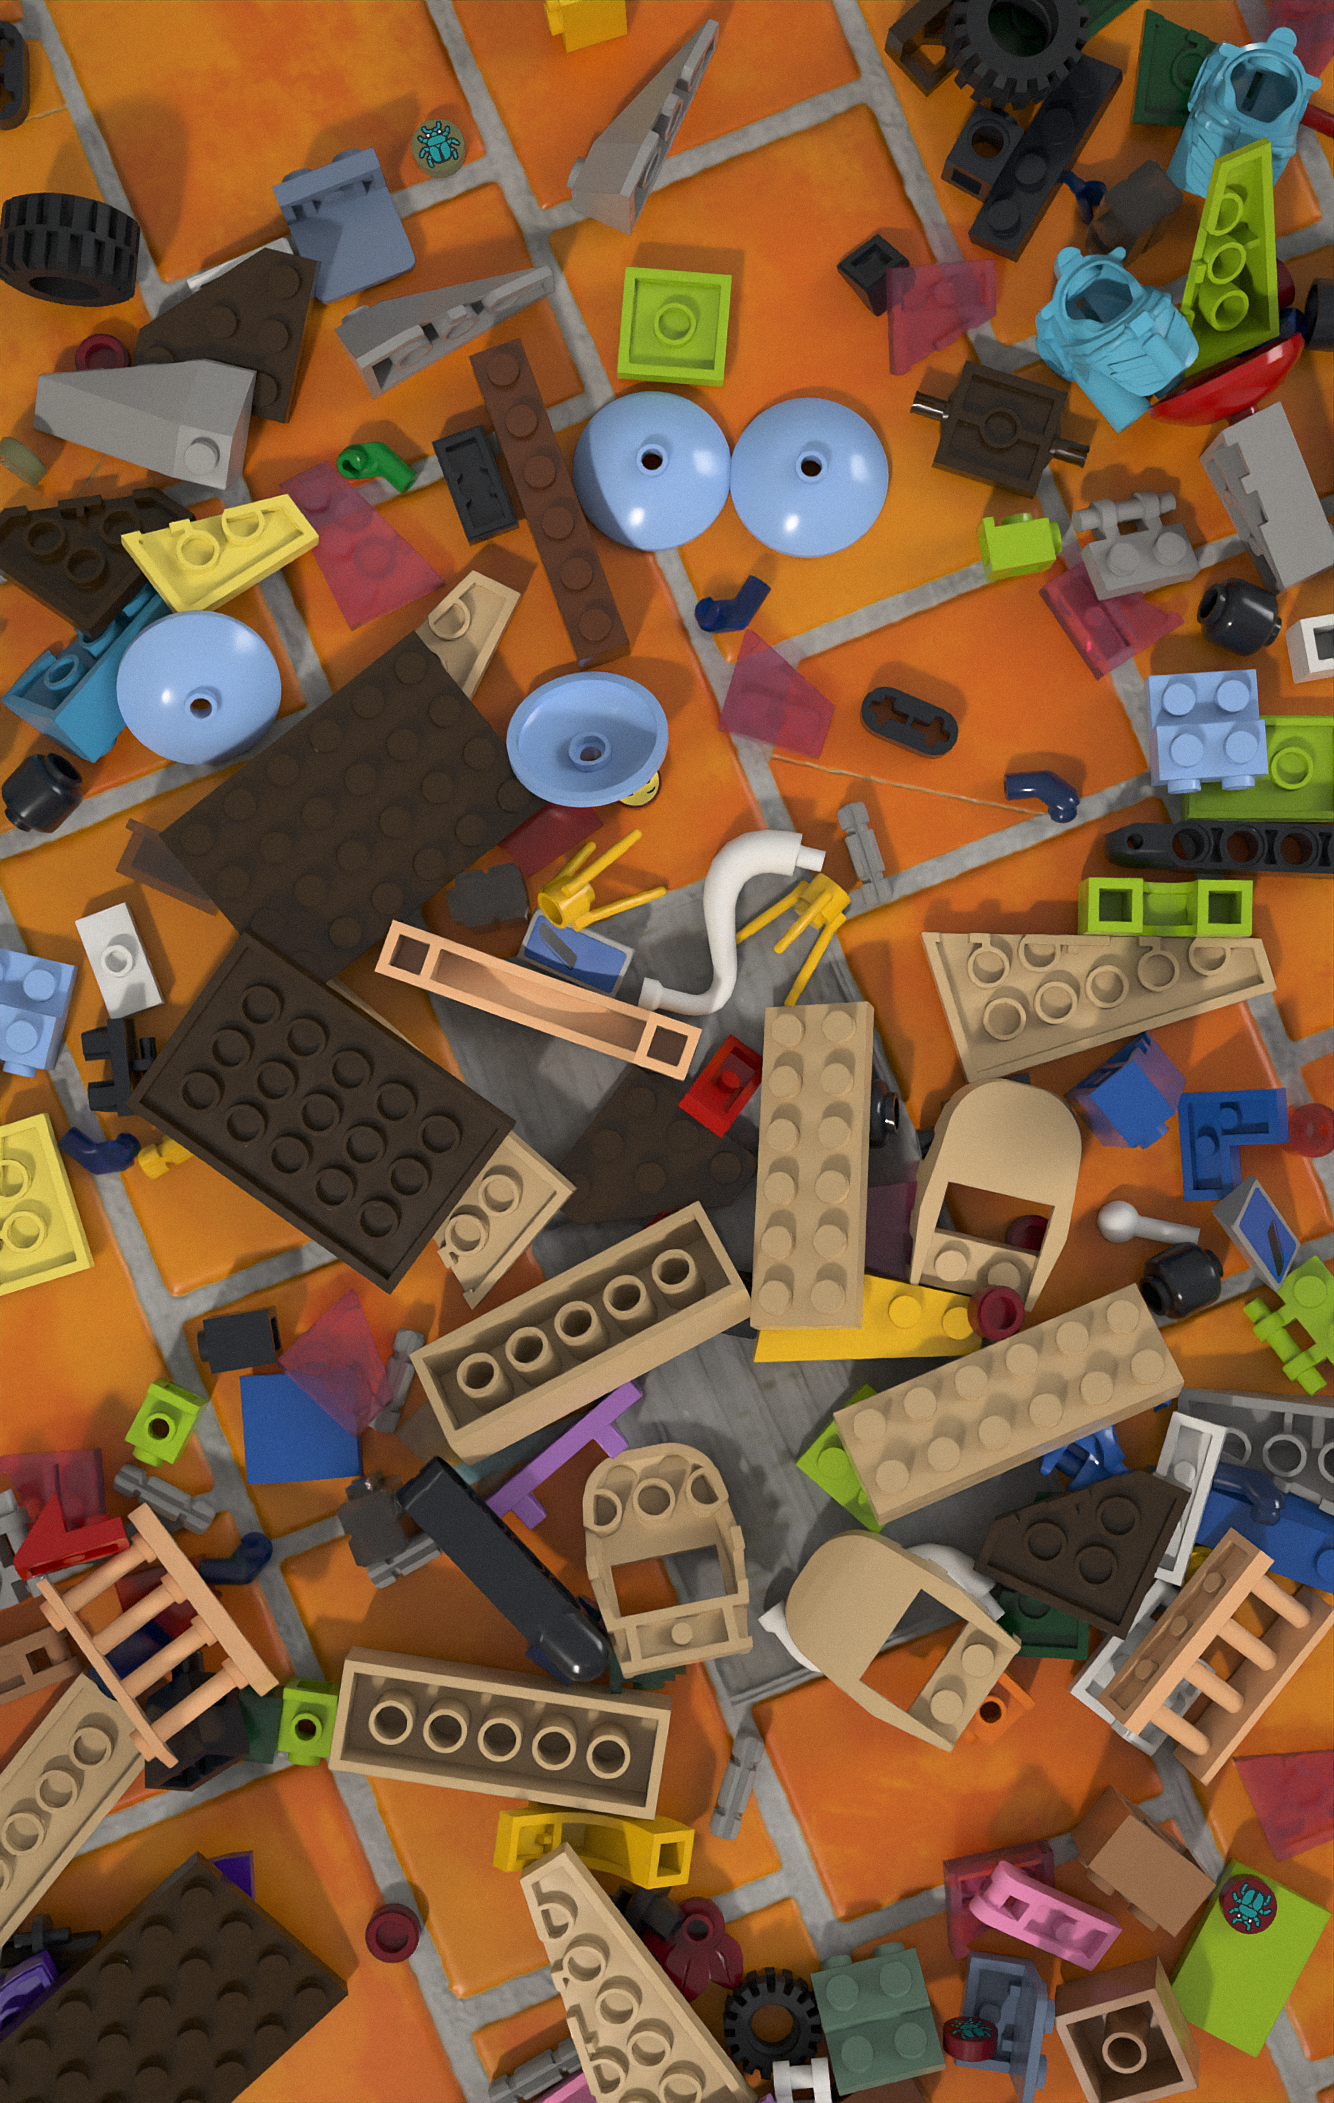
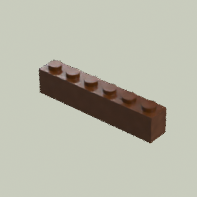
[469,338,630,672]

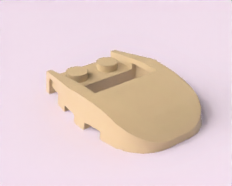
[904,1078,1082,1312]
[583,1443,753,1679]
[785,1529,1022,1753]

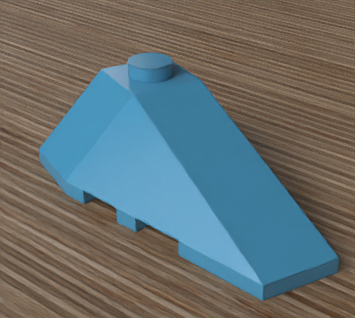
[0,581,173,763]

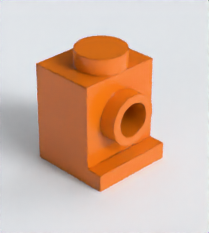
[961,1669,1036,1748]

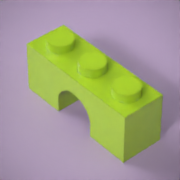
[1077,877,1253,938]

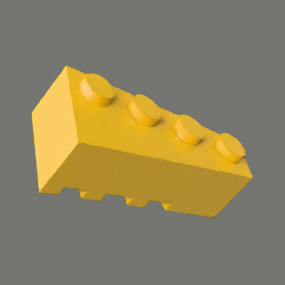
[752,1271,982,1362]

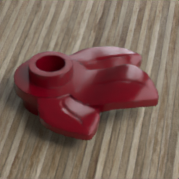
[640,1897,743,2003]

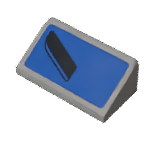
[517,907,636,999]
[1211,1175,1300,1292]

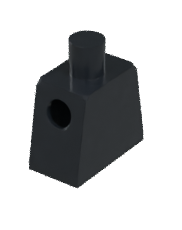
[145,1650,250,1792]

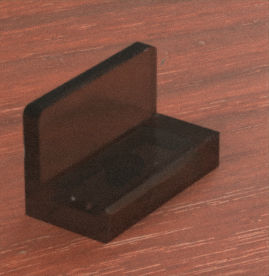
[115,818,219,917]

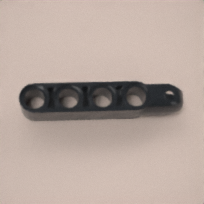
[1103,819,1334,879]
[395,1455,612,1682]

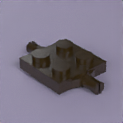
[910,360,1090,499]

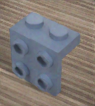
[272,147,416,304]
[953,1950,1055,2103]

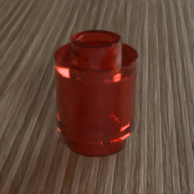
[1279,1103,1334,1158]

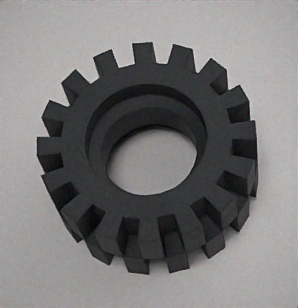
[723,1967,822,2080]

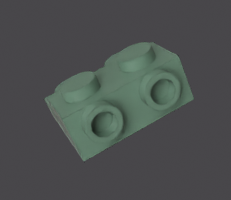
[810,1942,946,2096]

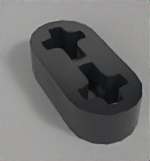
[0,20,30,130]
[859,686,959,759]

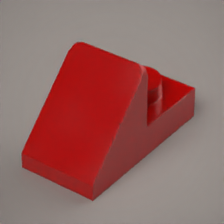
[677,1034,763,1138]
[13,1492,130,1581]

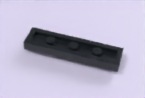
[968,54,1123,263]

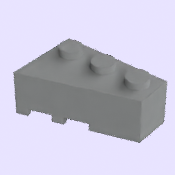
[1199,401,1334,597]

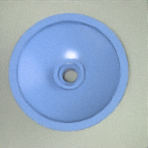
[573,391,731,552]
[730,397,889,558]
[116,610,281,765]
[506,671,669,807]

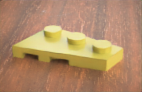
[121,494,319,614]
[0,1113,95,1296]

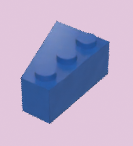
[1063,1031,1186,1149]

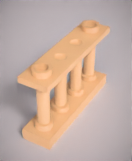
[36,1502,279,1768]
[1097,1527,1334,1786]

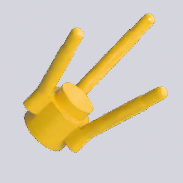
[537,829,667,932]
[736,873,851,1006]

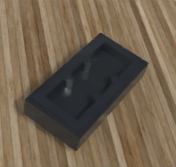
[432,424,520,546]

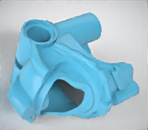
[1162,27,1322,199]
[1035,246,1199,434]

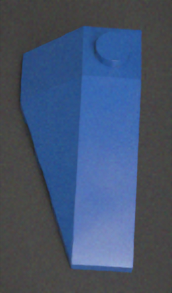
[1145,1465,1334,1594]

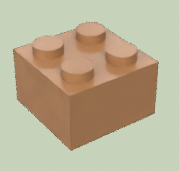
[1070,1784,1217,1937]
[1054,1955,1200,2103]

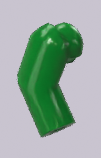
[336,441,419,494]

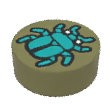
[411,119,466,178]
[0,436,47,487]

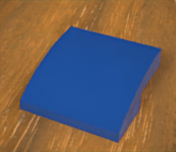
[240,1367,364,1484]

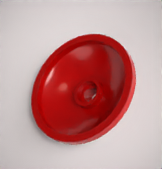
[1147,332,1305,427]

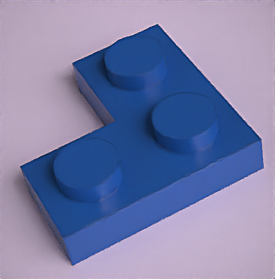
[1178,1088,1289,1201]

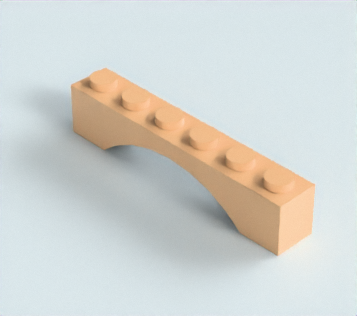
[375,920,702,1082]

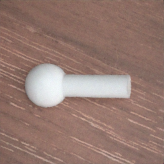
[1097,1200,1201,1245]

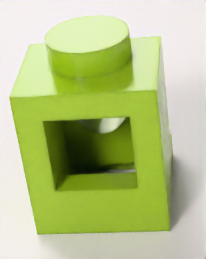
[976,513,1062,582]
[124,1377,209,1467]
[276,1676,341,1766]

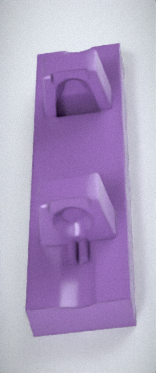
[483,1379,643,1530]

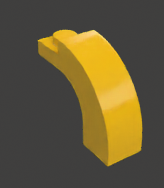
[493,1801,695,1889]

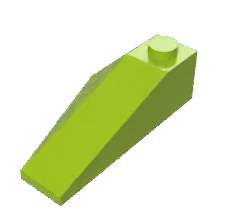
[1180,137,1280,378]

